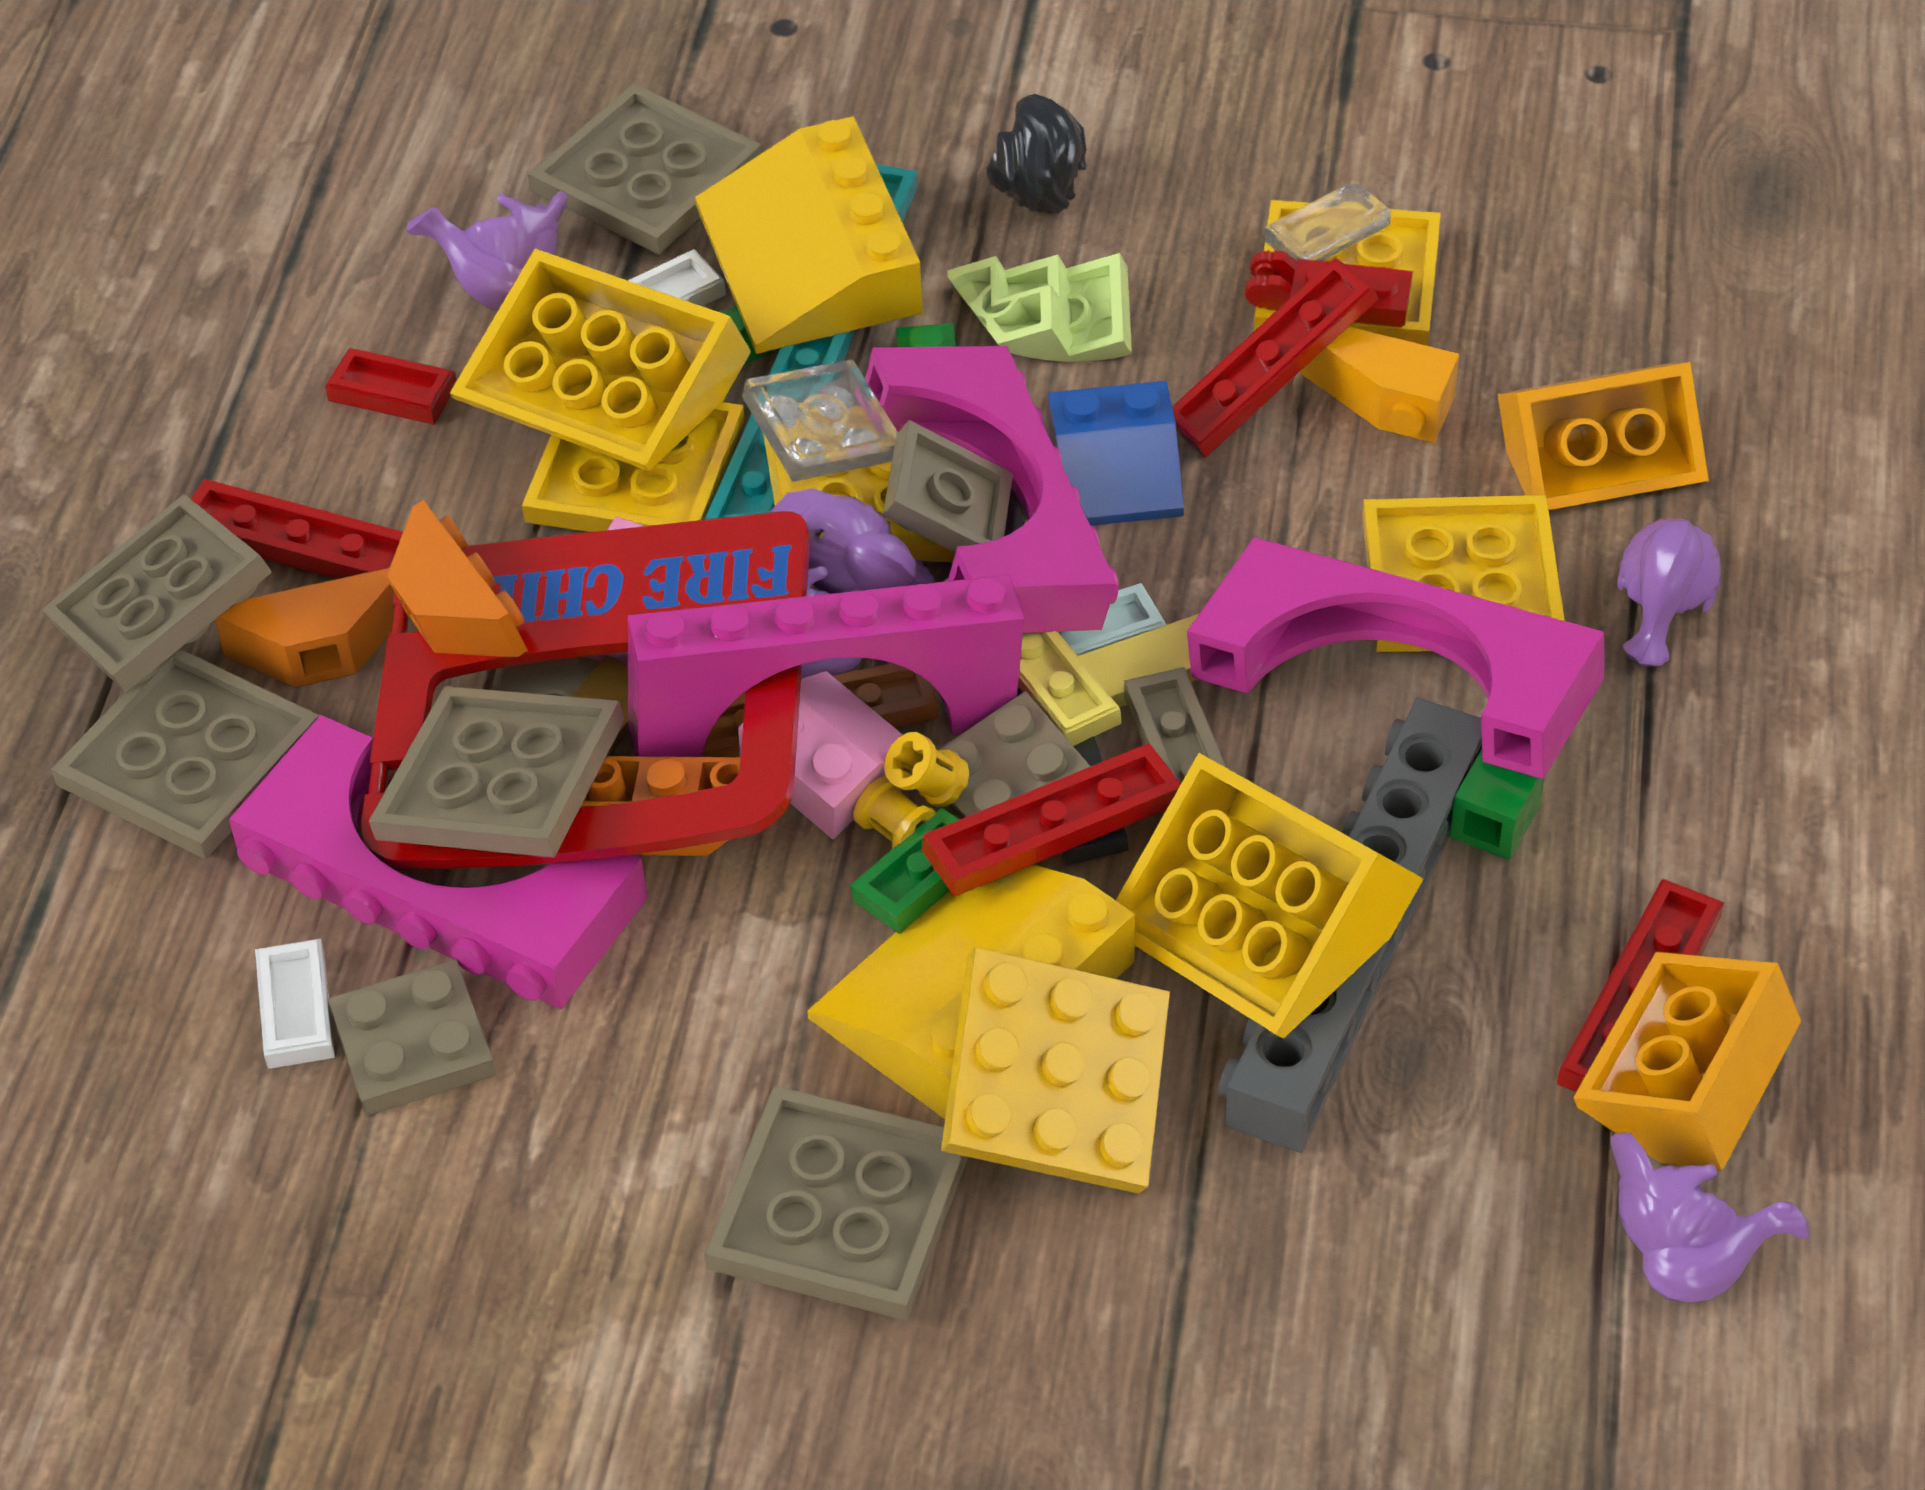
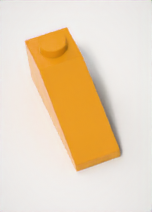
[1299,327,1459,443]

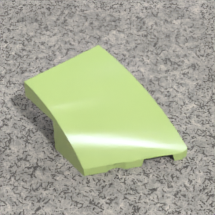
[947,253,1132,362]

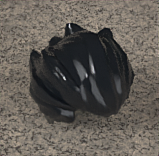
[986,94,1087,214]

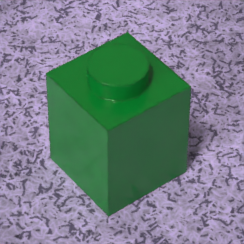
[1450,750,1544,860]

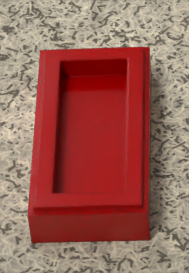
[325,347,457,425]

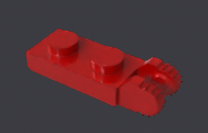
[1244,250,1413,328]

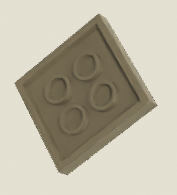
[528,83,763,255]
[41,494,272,693]
[51,649,319,860]
[368,686,625,858]
[704,1085,968,1321]

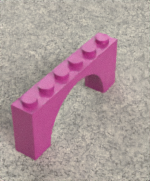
[861,346,1119,633]
[1187,537,1604,779]
[628,575,1024,757]
[229,715,648,1009]

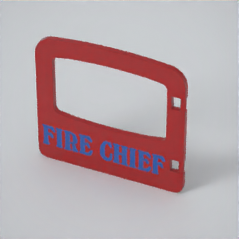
[361,511,810,869]

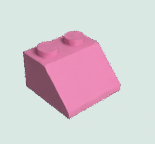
[738,671,905,840]

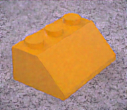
[1497,362,1709,510]
[1573,952,1801,1171]

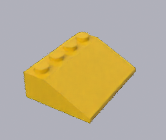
[695,116,923,354]
[450,249,751,471]
[1116,753,1424,1038]
[807,865,1135,1119]

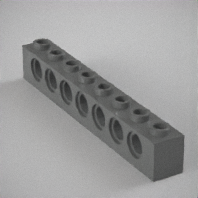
[1218,697,1482,1153]

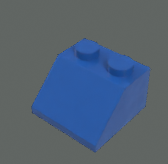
[1048,381,1184,526]

